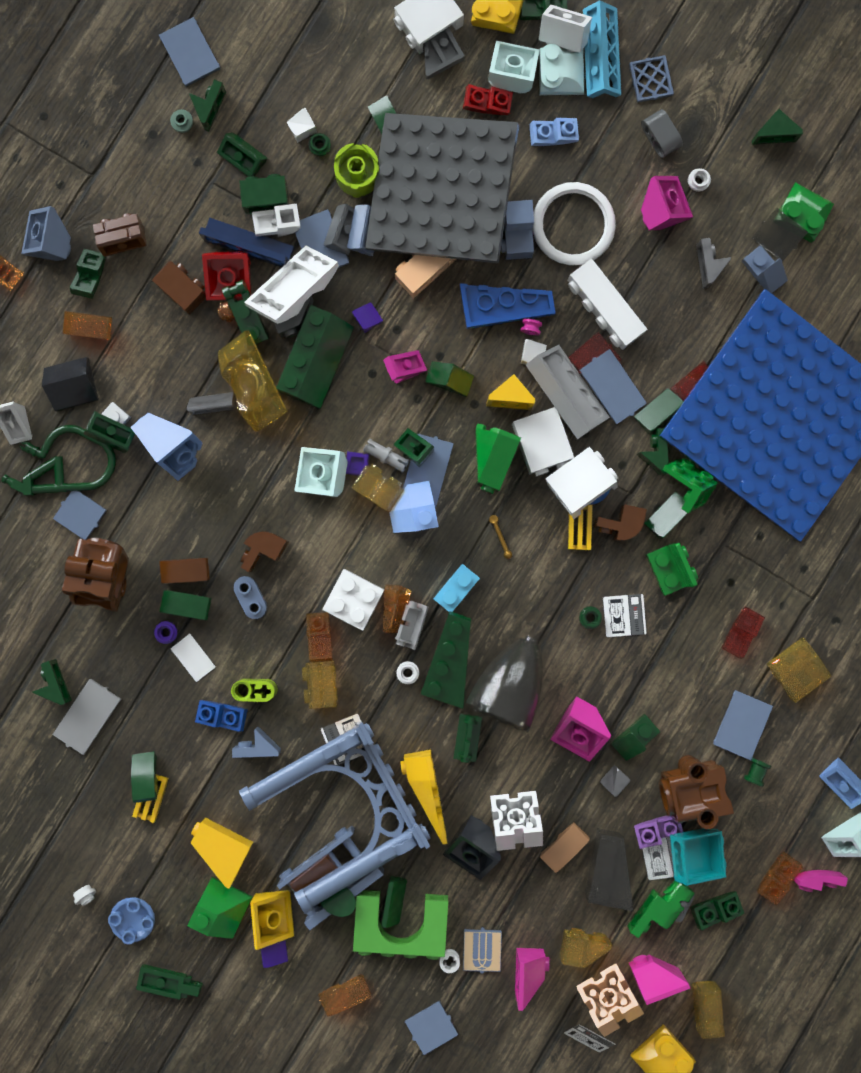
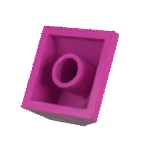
[641,176,693,231]
[550,697,611,762]
[515,948,549,1011]
[629,955,690,1005]

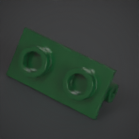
[453,714,482,763]

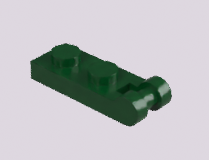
[222,280,270,347]

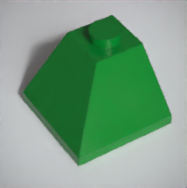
[187,877,253,939]

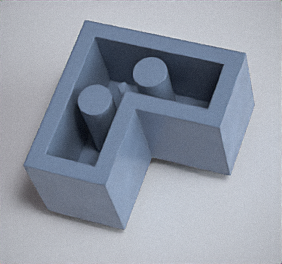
[501,200,534,260]

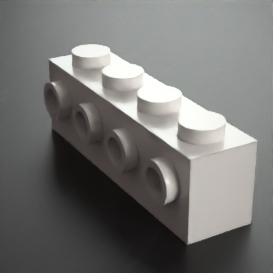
[567,258,647,350]

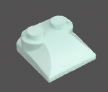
[488,41,539,93]
[539,44,584,95]
[295,447,347,497]

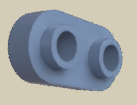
[234,576,267,619]

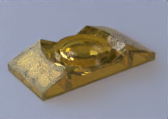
[218,330,287,432]

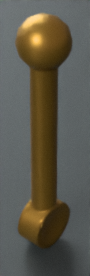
[489,515,512,559]

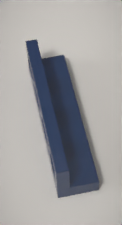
[199,218,295,267]

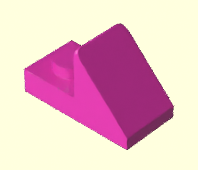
[383,350,427,384]

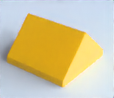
[486,375,535,410]
[250,890,294,950]

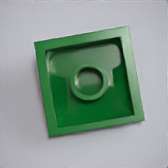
[773,182,834,243]

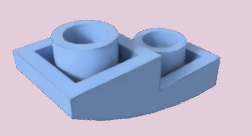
[529,118,579,146]

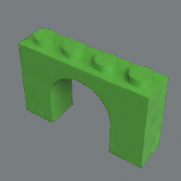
[353,890,448,960]

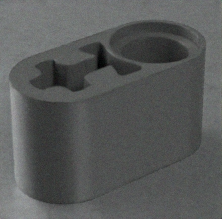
[641,109,683,158]

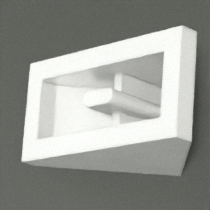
[0,402,32,445]

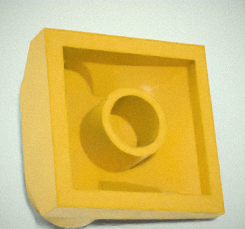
[471,0,524,34]
[630,1024,696,1073]

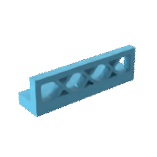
[583,0,621,98]

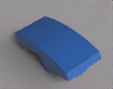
[195,700,248,732]

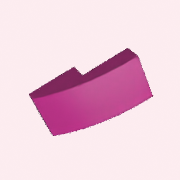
[792,870,848,892]

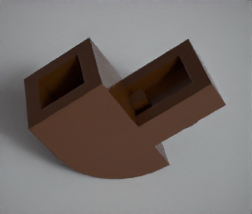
[594,504,647,541]
[240,532,289,572]

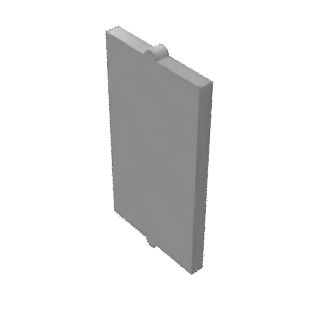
[53,679,121,755]

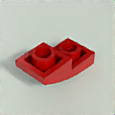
[463,84,513,115]

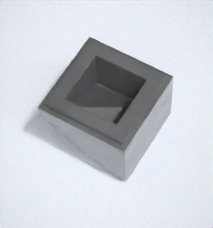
[600,765,630,797]

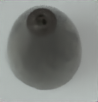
[465,636,543,733]

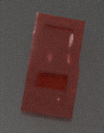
[721,606,765,659]

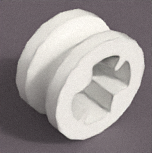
[440,949,460,973]

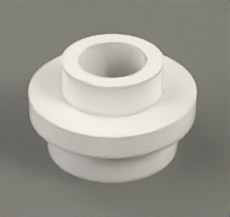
[688,168,711,192]
[397,661,419,684]
[73,885,96,906]

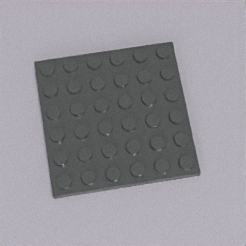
[365,113,519,263]

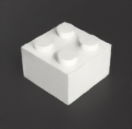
[322,569,385,631]

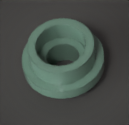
[170,109,193,133]

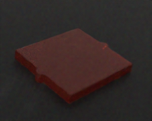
[568,332,622,374]

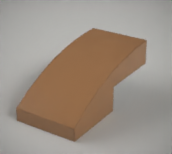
[540,822,590,873]

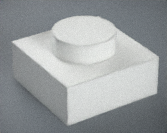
[102,402,131,425]

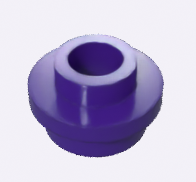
[154,621,178,644]

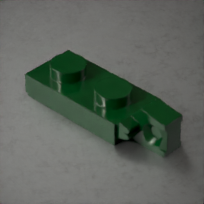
[136,964,203,1000]

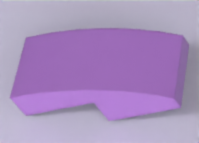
[634,815,683,849]

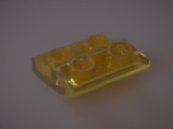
[767,637,831,703]

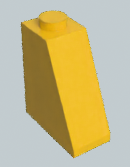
[191,818,253,888]

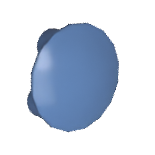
[108,897,155,944]

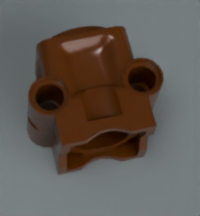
[62,538,129,612]
[659,755,734,829]

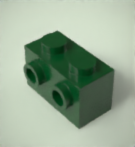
[239,174,289,214]

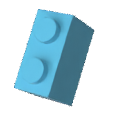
[433,564,480,612]

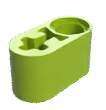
[231,679,277,702]

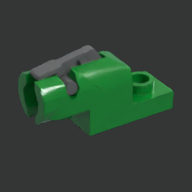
[627,880,695,938]

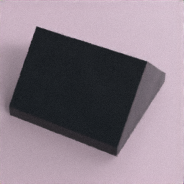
[42,357,99,411]

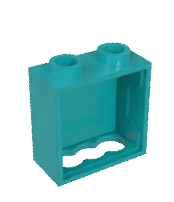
[670,828,726,886]

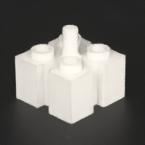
[490,791,543,851]

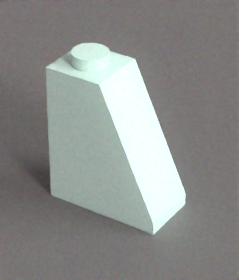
[821,812,861,857]

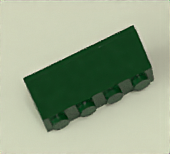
[276,305,354,409]

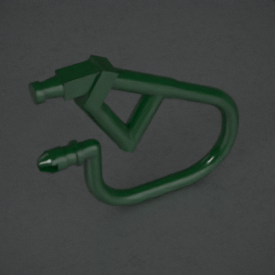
[1,425,116,496]

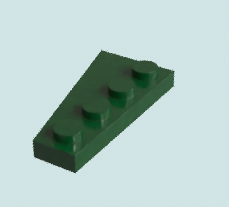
[421,611,471,709]

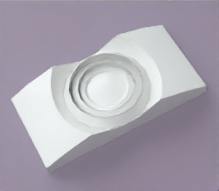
[244,246,339,324]

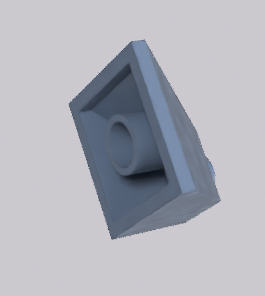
[21,206,71,261]

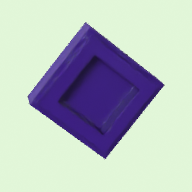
[346,451,370,477]

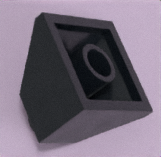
[443,815,501,880]

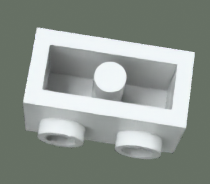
[539,5,592,53]

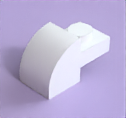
[252,204,300,237]

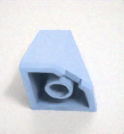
[389,481,439,533]

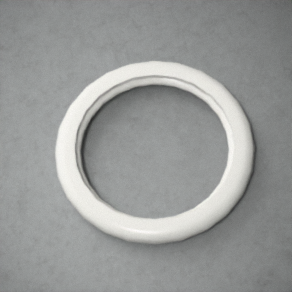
[532,182,616,265]

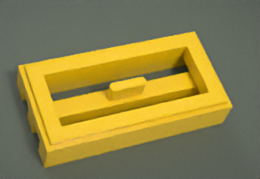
[568,505,592,550]
[132,774,169,823]

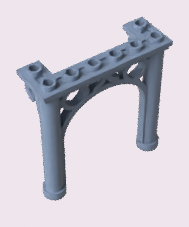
[239,721,431,914]

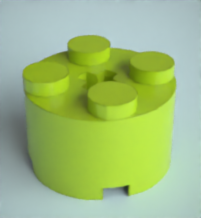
[334,143,379,198]

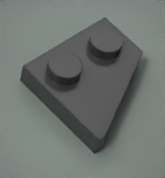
[424,27,465,80]

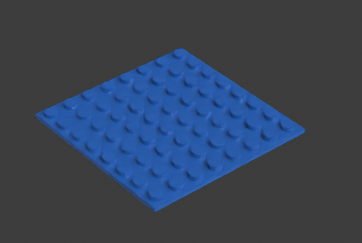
[660,289,861,542]

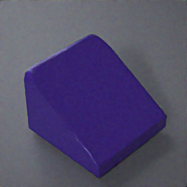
[352,302,383,333]
[261,939,288,968]

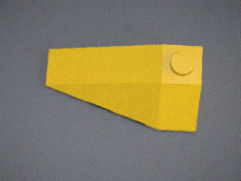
[400,750,447,844]

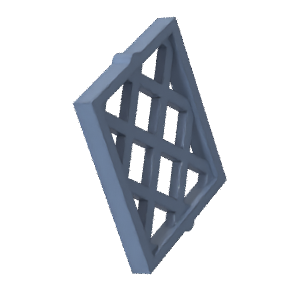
[629,55,674,103]

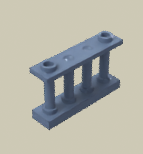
[277,826,384,930]

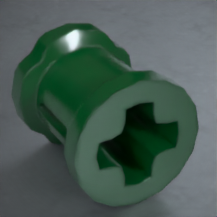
[744,757,772,787]

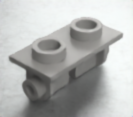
[395,601,429,650]

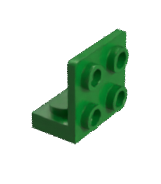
[663,458,718,514]
[645,543,698,596]

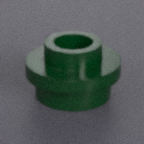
[308,133,331,156]
[579,606,602,629]

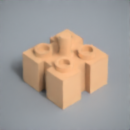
[576,964,644,1037]

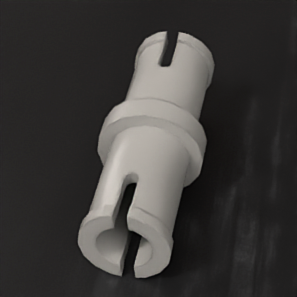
[363,439,409,473]

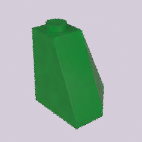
[475,424,522,494]

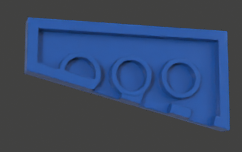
[460,283,555,329]

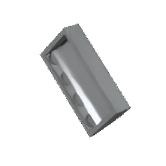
[526,345,610,439]

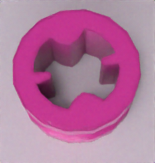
[521,319,542,335]

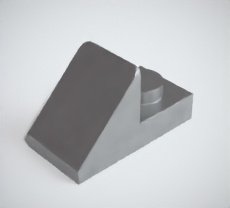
[696,238,731,289]

